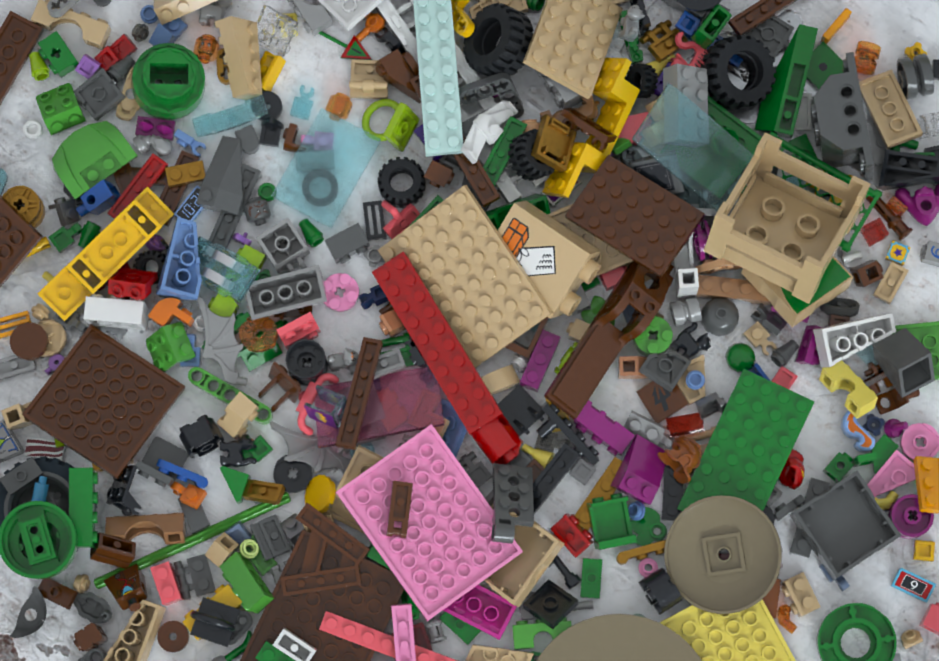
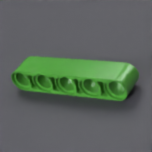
[188,367,273,425]

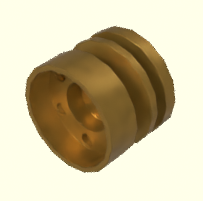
[2,186,45,228]

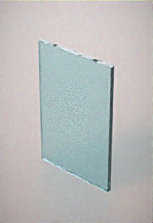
[271,108,381,228]

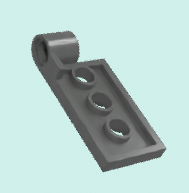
[491,463,534,544]

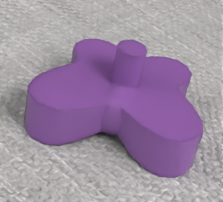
[232,232,252,246]

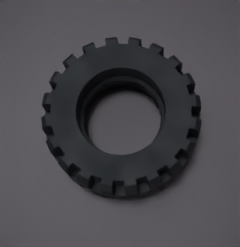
[463,3,534,77]
[701,35,776,109]

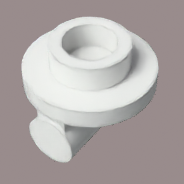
[842,248,863,268]

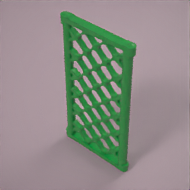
[741,131,882,253]

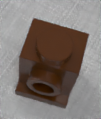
[850,260,884,287]

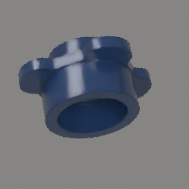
[862,414,885,436]

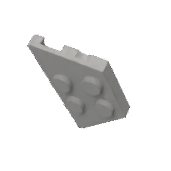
[849,123,890,189]

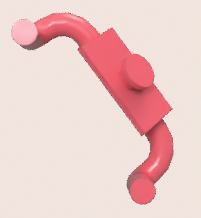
[296,373,339,436]

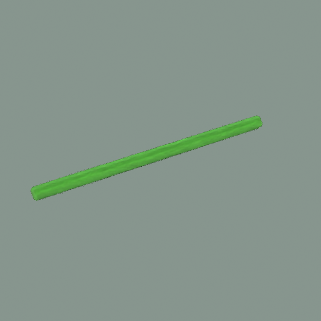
[94,492,291,589]

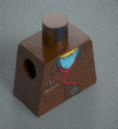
[103,564,148,612]

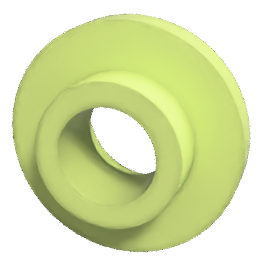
[239,539,259,559]

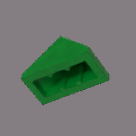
[220,466,251,504]

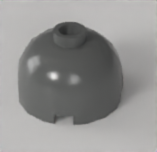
[701,298,739,336]

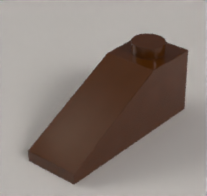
[375,49,421,103]

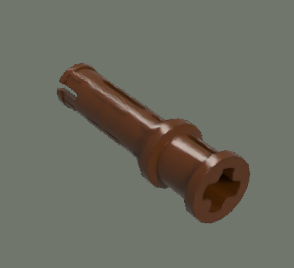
[865,196,913,241]

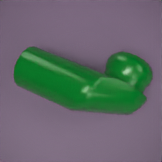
[890,140,919,151]

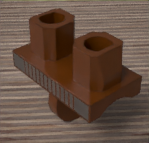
[863,362,893,394]

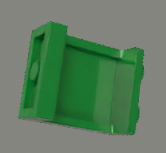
[587,493,637,550]

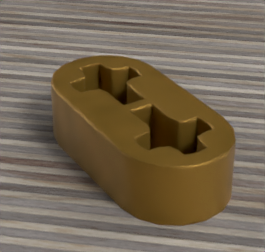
[216,48,230,85]

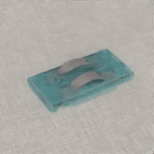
[198,236,260,303]

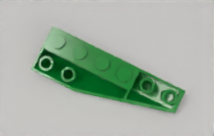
[754,24,818,138]

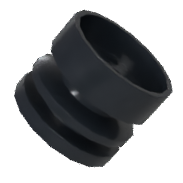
[285,339,328,386]

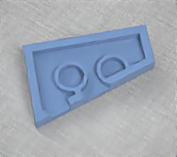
[439,398,467,457]

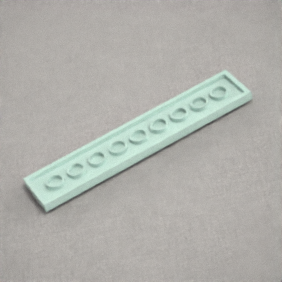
[413,0,463,157]

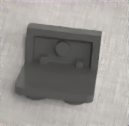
[135,437,189,488]

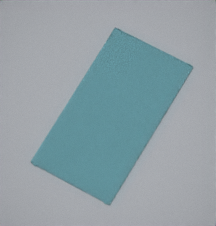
[632,83,754,212]

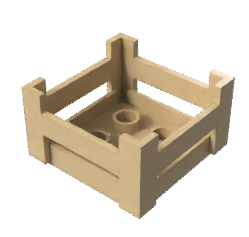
[704,132,871,304]

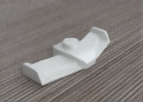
[461,100,518,164]

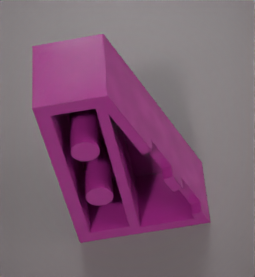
[574,400,635,456]

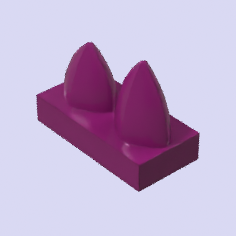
[135,116,176,141]
[795,325,821,365]

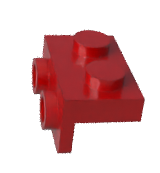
[550,513,594,558]

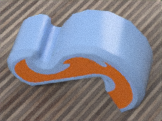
[841,410,875,453]

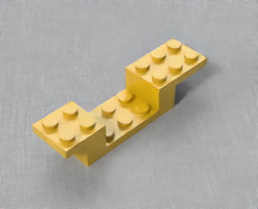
[542,58,640,198]
[37,187,174,321]

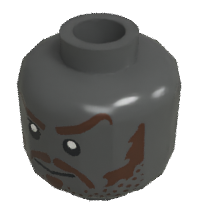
[244,196,271,226]

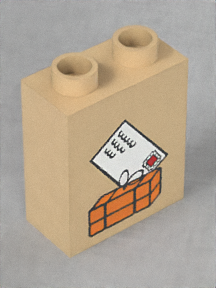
[498,201,601,319]

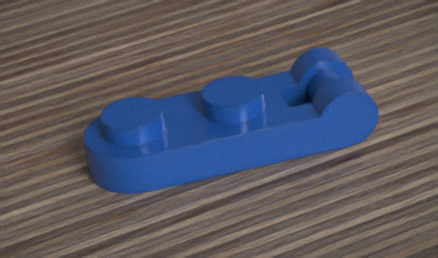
[156,459,208,488]

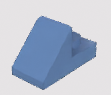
[149,18,188,46]

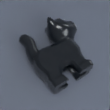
[670,322,711,360]
[220,434,257,467]

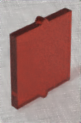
[666,413,705,437]

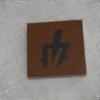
[636,381,690,423]

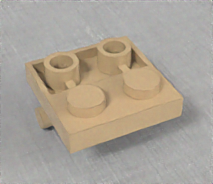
[349,59,388,99]

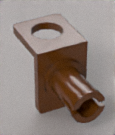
[876,388,920,415]

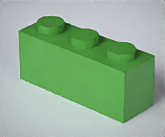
[219,552,275,613]

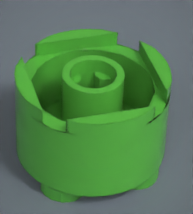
[633,316,673,357]

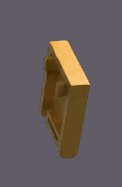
[531,114,577,173]

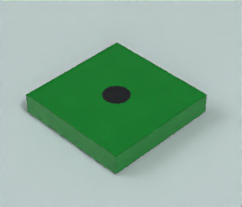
[807,41,843,90]

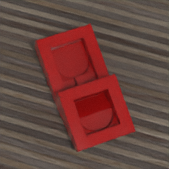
[94,34,138,72]

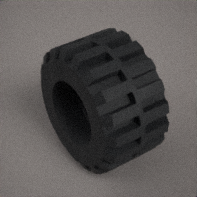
[508,129,556,181]
[377,157,426,208]

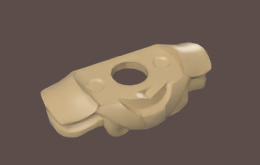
[116,67,140,121]

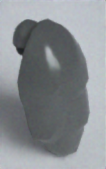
[73,592,112,624]

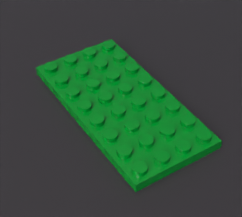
[677,369,815,511]

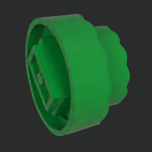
[131,43,205,120]
[0,501,78,579]

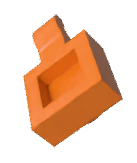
[170,481,207,509]

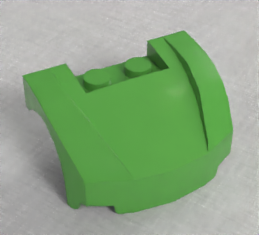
[52,121,138,200]

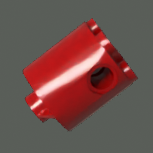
[471,415,523,465]

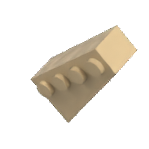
[214,16,262,100]
[103,600,166,661]

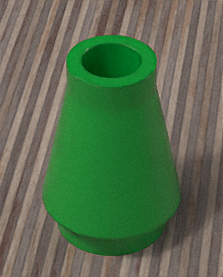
[299,218,324,247]
[78,221,101,248]

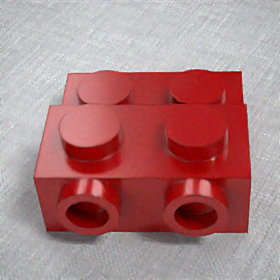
[108,267,158,300]

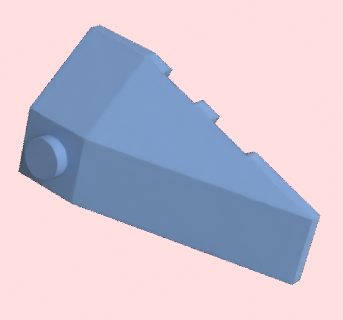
[156,217,202,300]

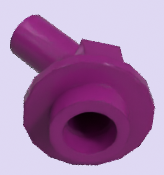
[884,419,908,438]

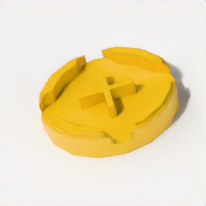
[305,475,336,513]

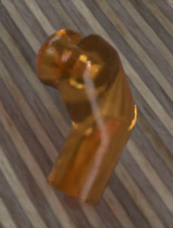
[777,604,797,634]

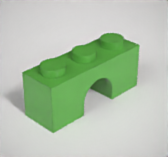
[512,617,572,650]

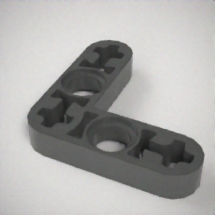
[459,72,524,118]

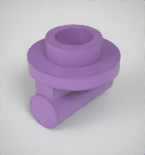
[145,234,165,252]

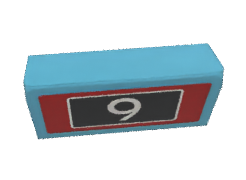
[891,568,936,603]

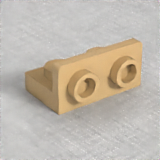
[781,572,821,617]

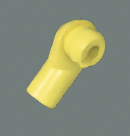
[874,490,899,510]

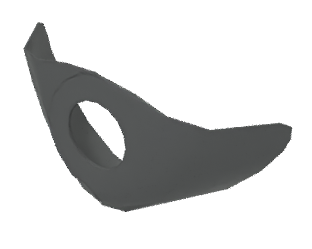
[10,586,47,638]

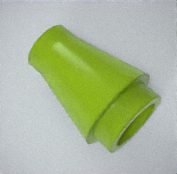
[29,52,50,81]

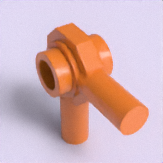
[355,12,385,42]

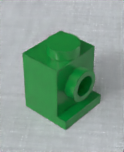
[823,452,854,483]

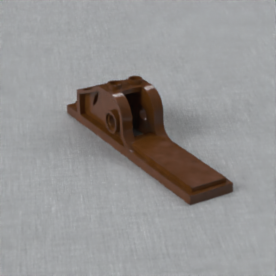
[544,261,674,419]

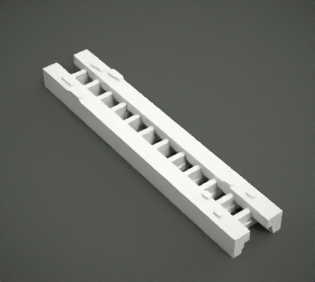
[376,0,548,204]

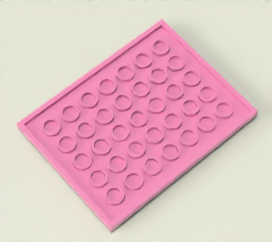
[335,424,523,621]

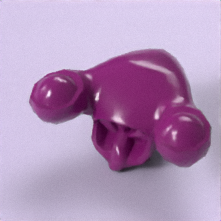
[894,184,939,226]

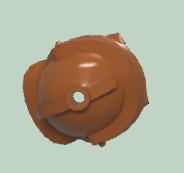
[657,436,702,484]

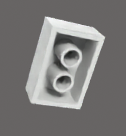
[83,294,149,330]

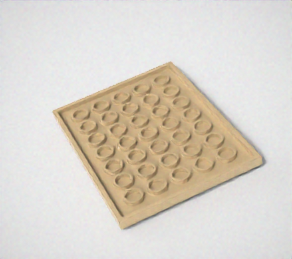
[378,185,553,368]

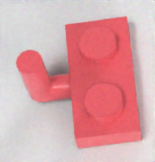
[381,200,420,240]

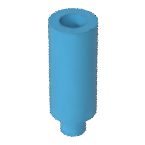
[31,475,49,502]

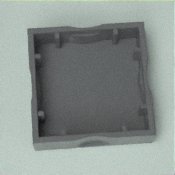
[789,470,901,580]

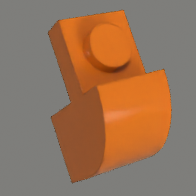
[148,298,195,327]

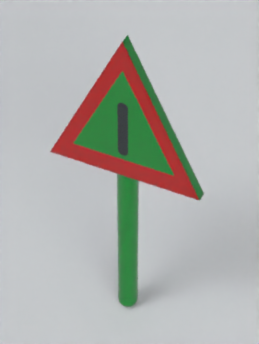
[318,31,372,60]

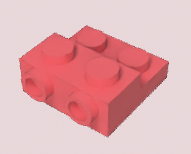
[277,311,321,350]

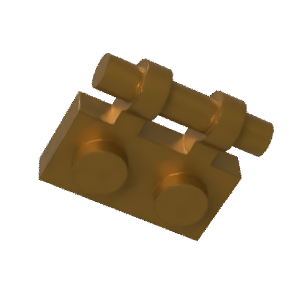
[639,20,688,63]

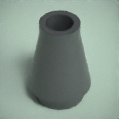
[107,55,135,83]
[771,339,799,367]

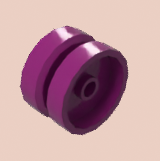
[888,494,934,539]

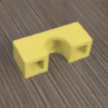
[819,360,878,419]

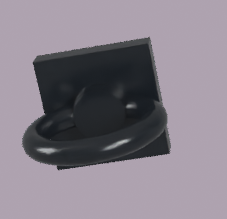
[190,597,241,647]

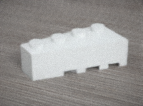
[813,313,896,367]

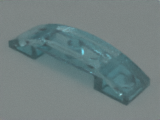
[192,95,269,137]

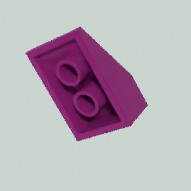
[610,434,665,505]

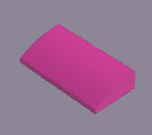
[443,585,517,640]

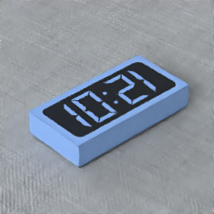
[174,185,204,221]

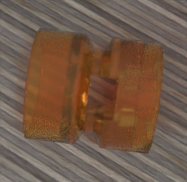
[854,41,881,75]

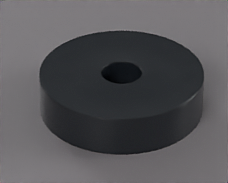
[252,91,283,121]

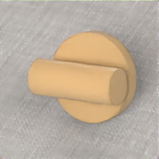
[901,629,923,649]

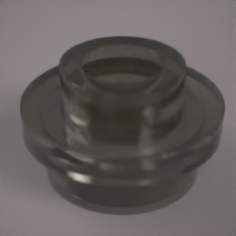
[132,24,149,42]

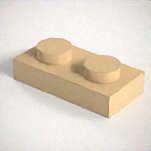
[873,261,909,305]

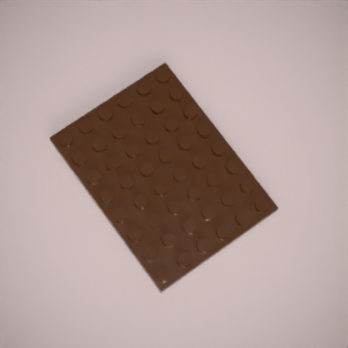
[240,529,404,661]

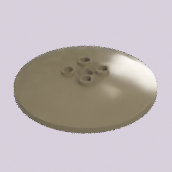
[664,495,782,614]

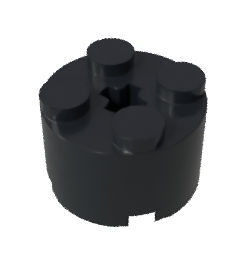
[179,415,224,458]
[638,568,682,615]

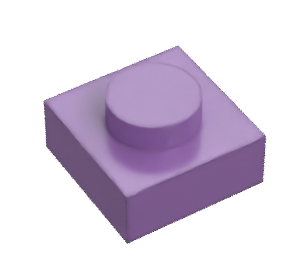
[75,54,101,79]

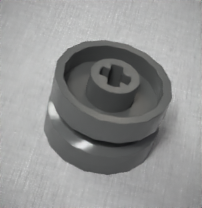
[897,53,934,100]

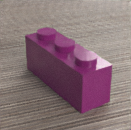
[520,330,561,392]

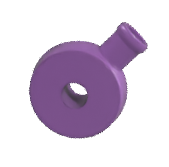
[44,354,65,375]

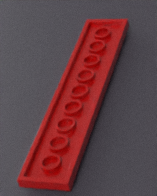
[372,251,503,435]

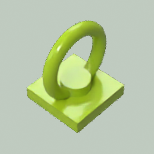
[362,99,420,152]

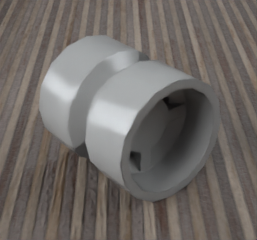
[669,296,702,327]

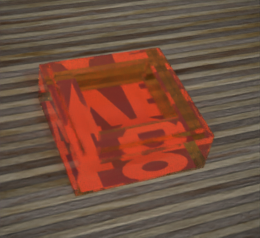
[887,196,908,216]

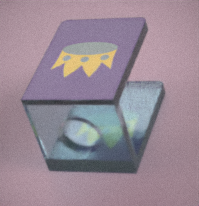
[304,385,347,429]

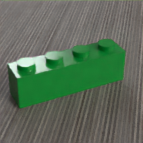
[69,468,98,548]

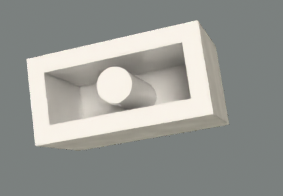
[273,628,317,661]

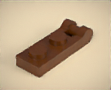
[386,481,413,538]

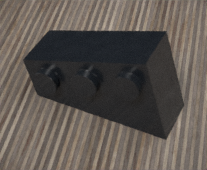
[878,150,939,191]

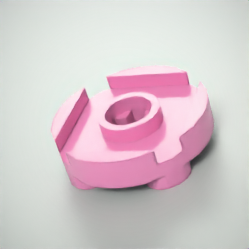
[324,273,359,312]
[900,423,939,461]

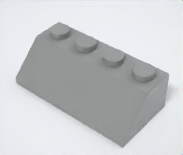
[244,265,327,320]

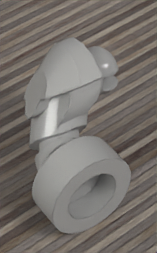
[133,134,172,156]

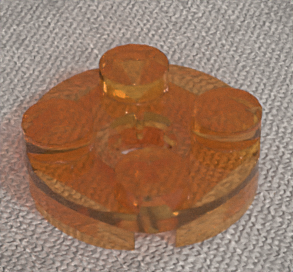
[239,316,278,353]

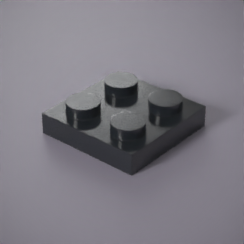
[523,579,578,629]

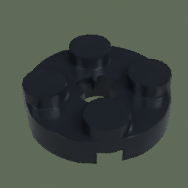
[273,455,312,493]

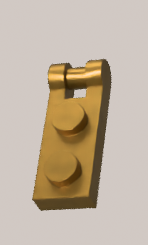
[616,540,666,565]

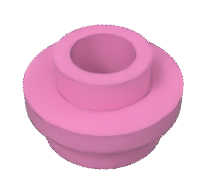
[638,558,658,577]

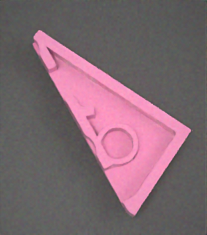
[867,450,916,497]

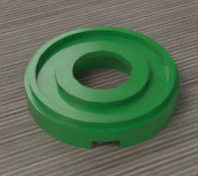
[817,603,897,661]

